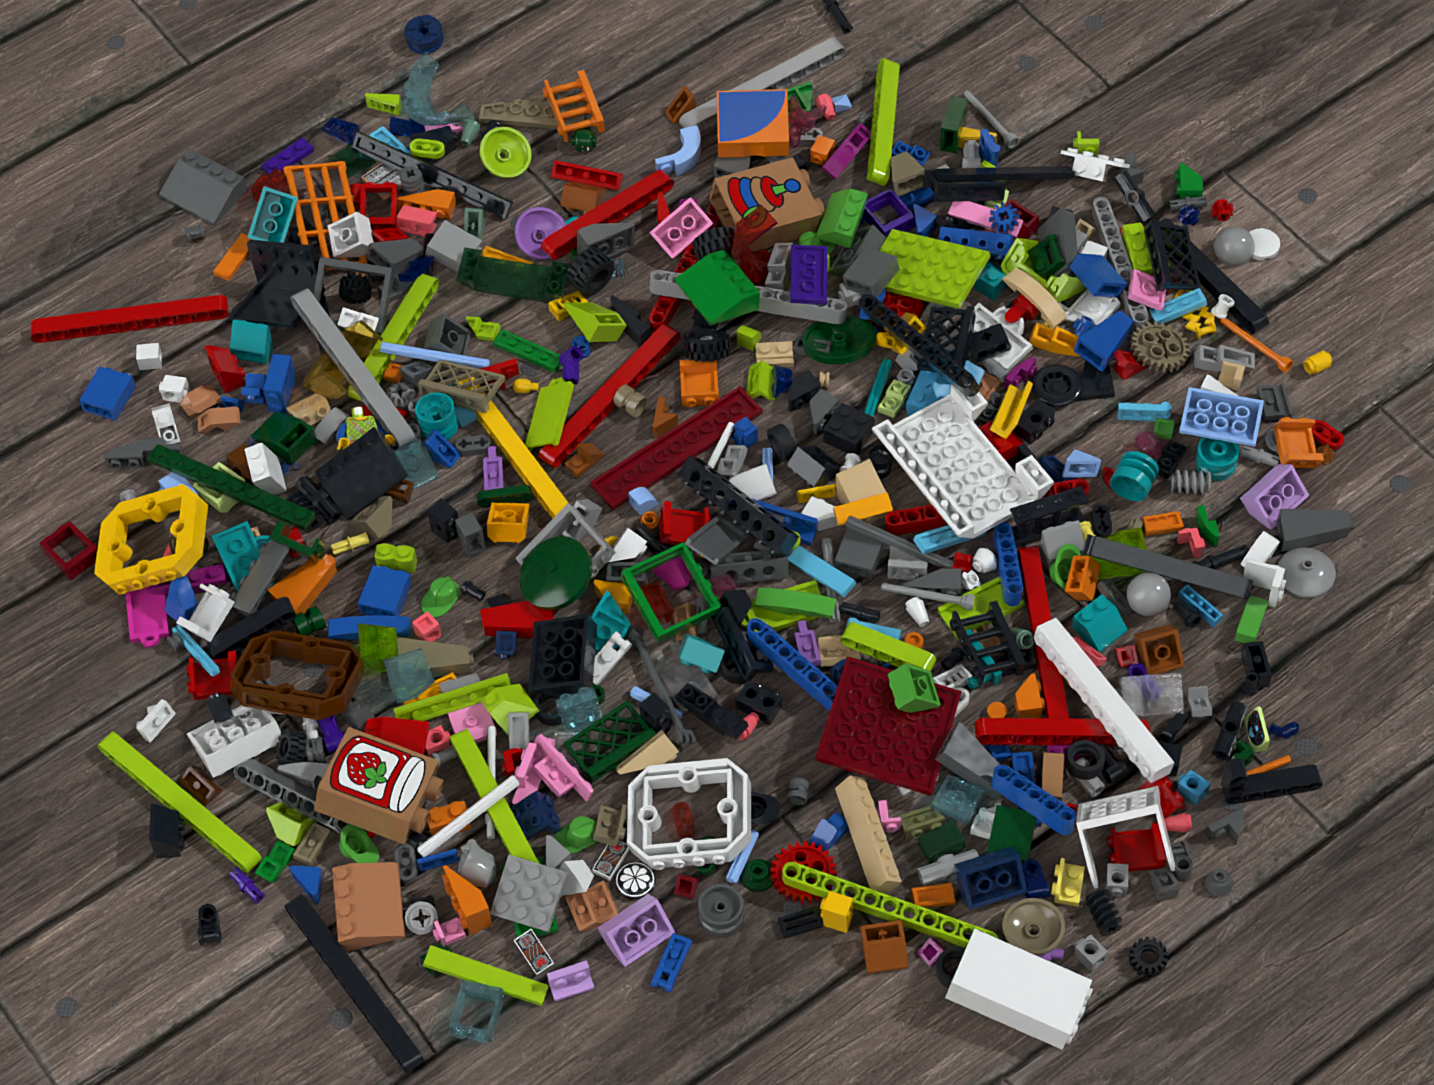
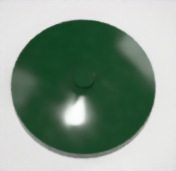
[802,315,876,365]
[519,536,593,610]

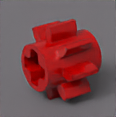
[1211,199,1234,222]

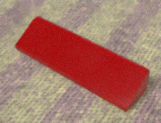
[551,160,624,191]

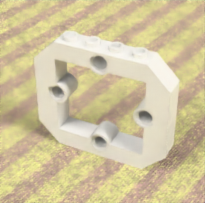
[627,758,751,870]

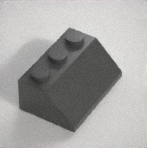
[828,225,886,278]

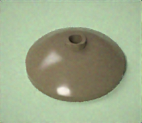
[1002,898,1065,956]

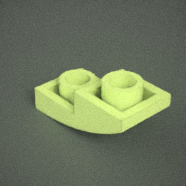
[877,379,911,418]

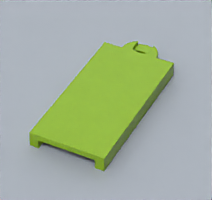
[525,377,574,452]
[937,577,1025,640]
[741,580,821,632]

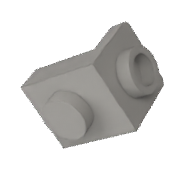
[1187,686,1212,717]

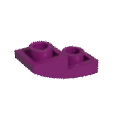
[1005,357,1037,390]

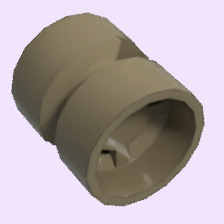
[613,384,648,418]

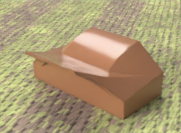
[179,385,221,419]

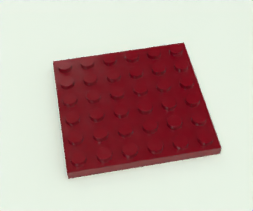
[815,656,962,796]

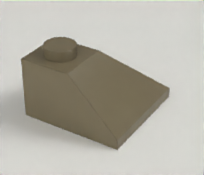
[349,496,392,539]

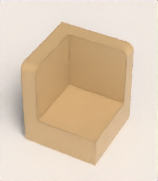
[1218,361,1245,391]

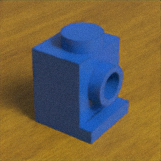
[732,417,758,448]

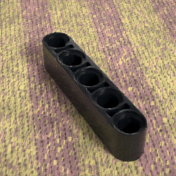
[207,597,296,660]

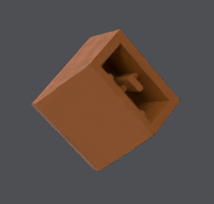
[860,920,909,974]

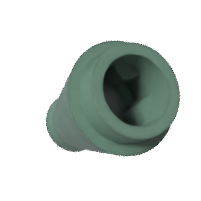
[460,119,480,147]

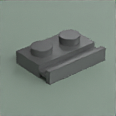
[1256,383,1292,421]

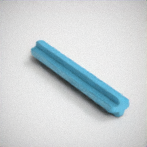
[172,625,220,677]

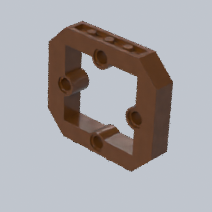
[230,630,364,720]

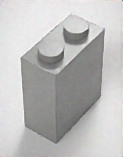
[425,220,483,275]

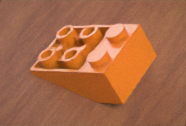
[442,865,493,935]

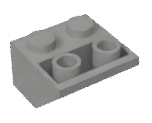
[1040,520,1085,570]

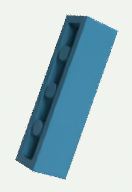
[1178,584,1223,628]

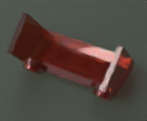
[731,204,778,287]

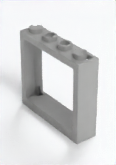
[515,503,616,578]

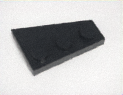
[1078,360,1115,401]

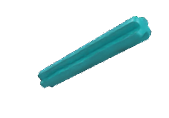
[864,358,892,417]

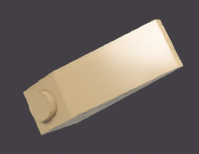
[615,730,679,774]

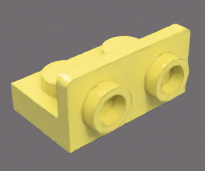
[1051,858,1085,907]

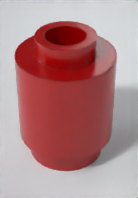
[349,183,361,210]

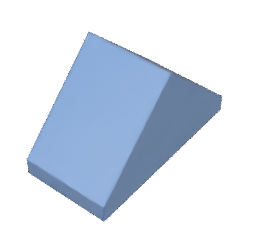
[1062,449,1101,477]

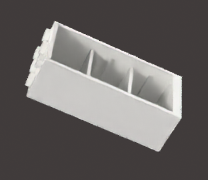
[945,929,1093,1049]

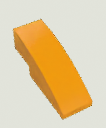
[1028,323,1081,357]

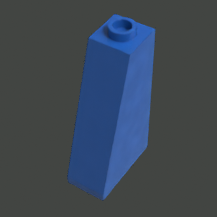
[1074,310,1134,372]

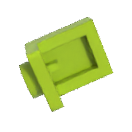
[1073,131,1099,156]

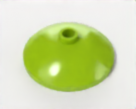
[479,127,531,179]

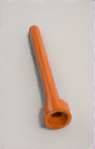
[1220,317,1294,373]

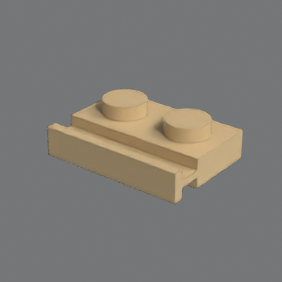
[755,341,794,368]

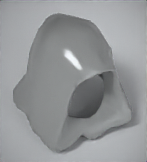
[458,839,497,887]

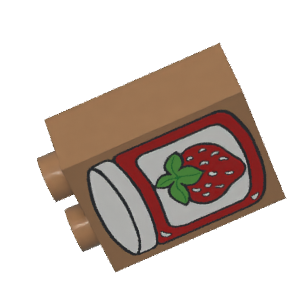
[314,727,444,845]

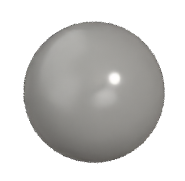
[1214,227,1255,266]
[1127,572,1171,616]

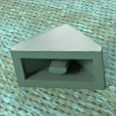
[464,208,486,245]

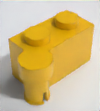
[876,312,926,355]

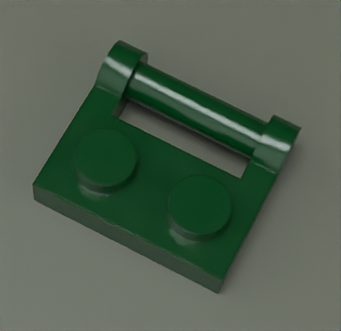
[1027,234,1065,279]

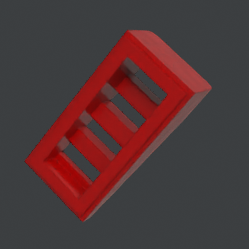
[657,191,670,225]

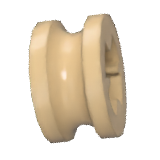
[819,371,830,389]

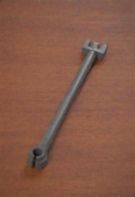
[627,626,696,744]

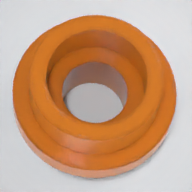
[640,511,659,530]

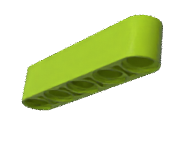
[840,622,937,672]

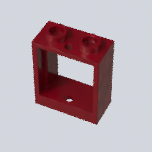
[39,521,98,580]

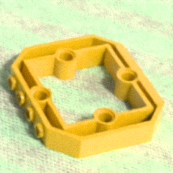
[94,484,208,595]

